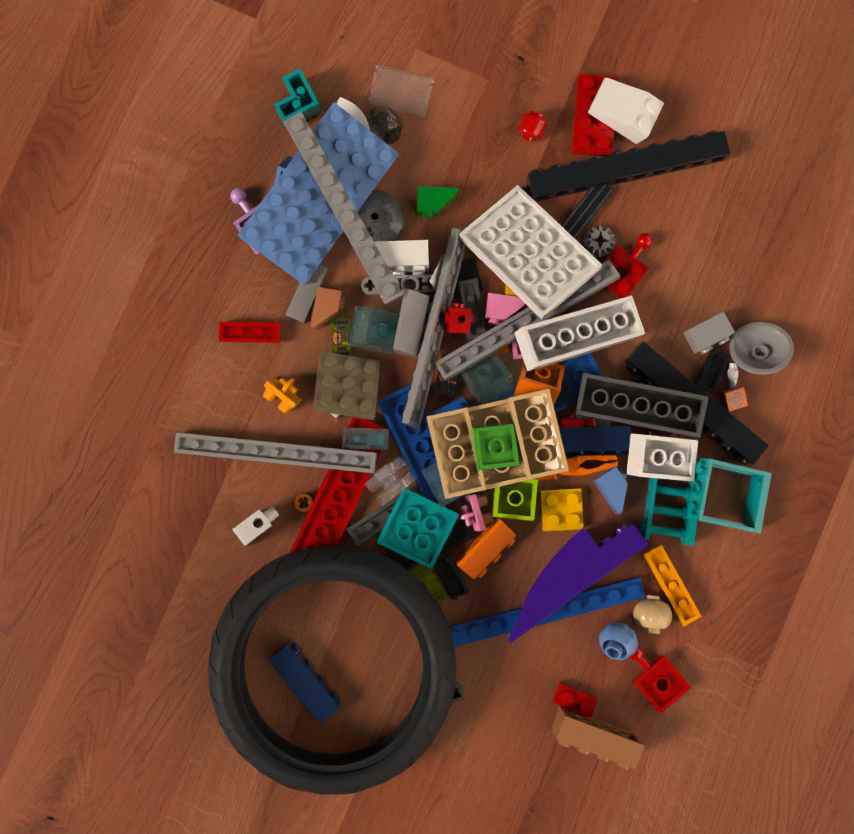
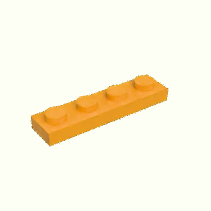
[643,544,702,626]

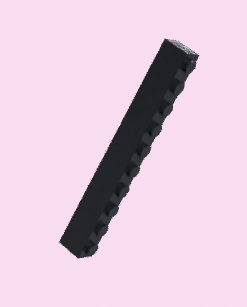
[526,130,730,202]

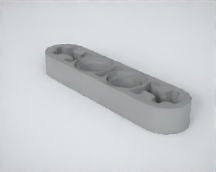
[361,274,436,296]

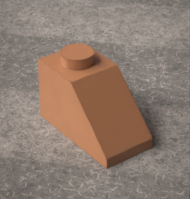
[310,287,346,330]

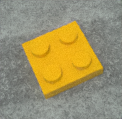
[540,488,584,531]

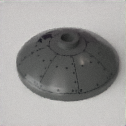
[358,191,405,241]

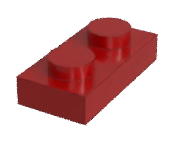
[552,682,598,718]

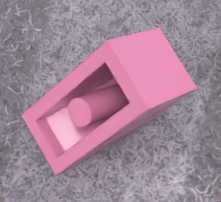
[484,293,526,325]

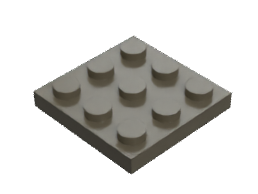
[313,351,380,420]

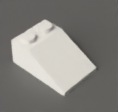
[588,78,664,144]
[627,434,698,482]

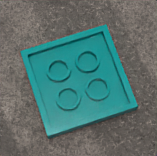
[377,487,459,569]

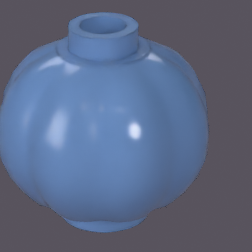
[599,622,638,660]

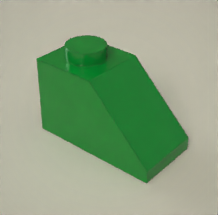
[417,187,458,219]

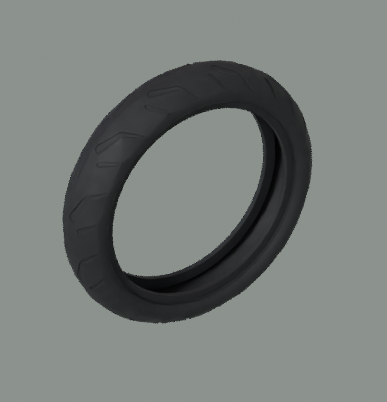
[208,544,456,795]

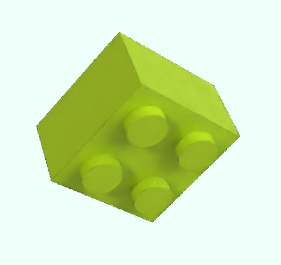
[492,479,538,521]

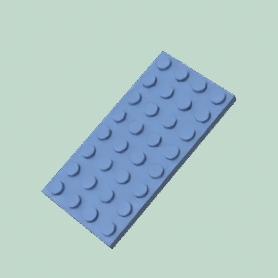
[237,102,399,285]

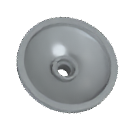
[730,322,794,375]

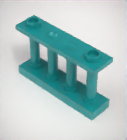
[639,478,697,546]

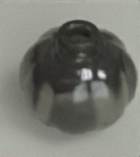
[368,107,403,145]

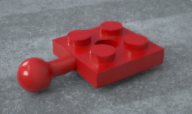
[603,233,653,299]
[629,645,691,714]

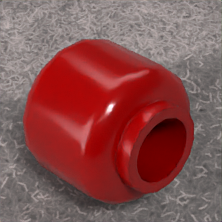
[518,110,547,143]

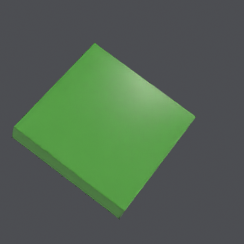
[472,424,520,471]

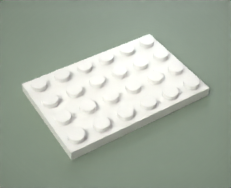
[459,185,603,320]

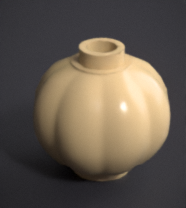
[633,595,672,634]

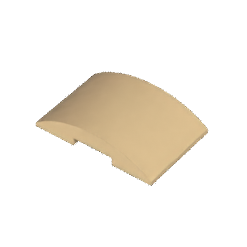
[427,389,569,499]

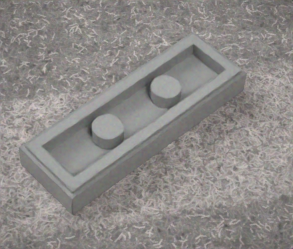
[286,264,328,324]

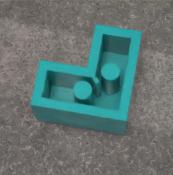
[274,68,321,130]

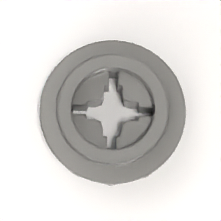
[583,225,616,257]

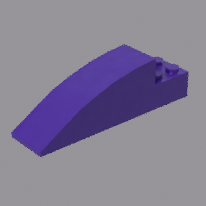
[508,524,648,643]

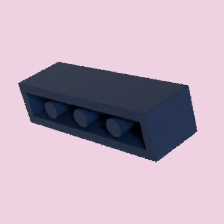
[559,426,631,456]
[268,641,341,724]

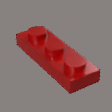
[219,321,281,344]

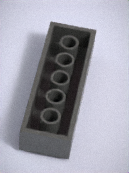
[574,372,709,438]

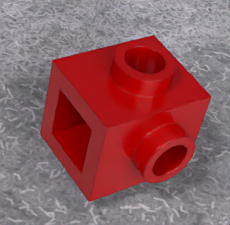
[443,303,474,334]

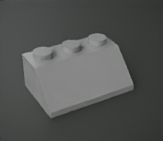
[393,288,432,358]

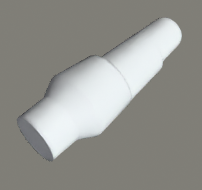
[727,363,739,389]

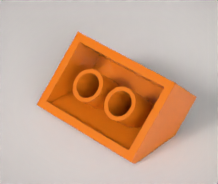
[456,517,516,579]

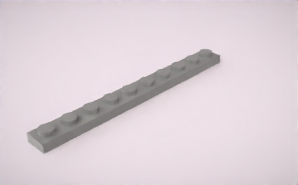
[283,112,403,305]
[402,228,466,428]
[434,260,620,382]
[174,433,377,473]

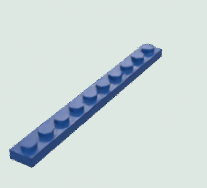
[449,577,645,647]

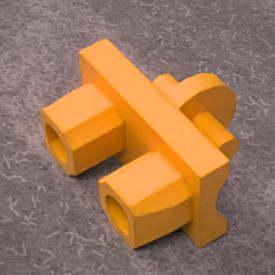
[263,377,302,414]

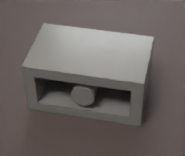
[683,311,735,354]

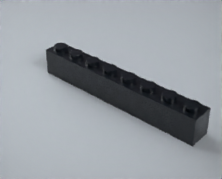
[624,341,769,465]

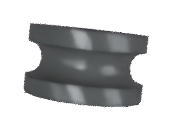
[452,682,464,703]

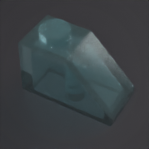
[342,428,389,450]

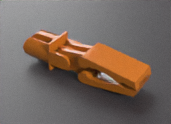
[535,455,618,481]

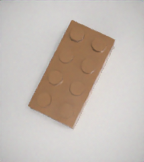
[551,706,645,770]

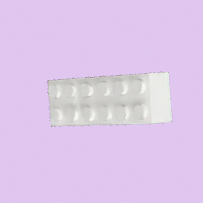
[515,296,645,372]

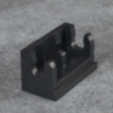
[433,554,470,600]

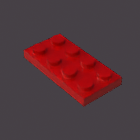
[571,74,618,157]

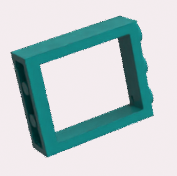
[687,458,772,534]

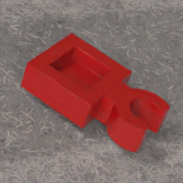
[559,415,596,427]

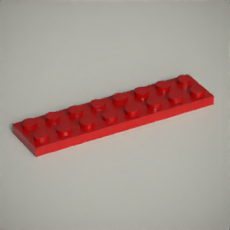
[289,417,391,553]

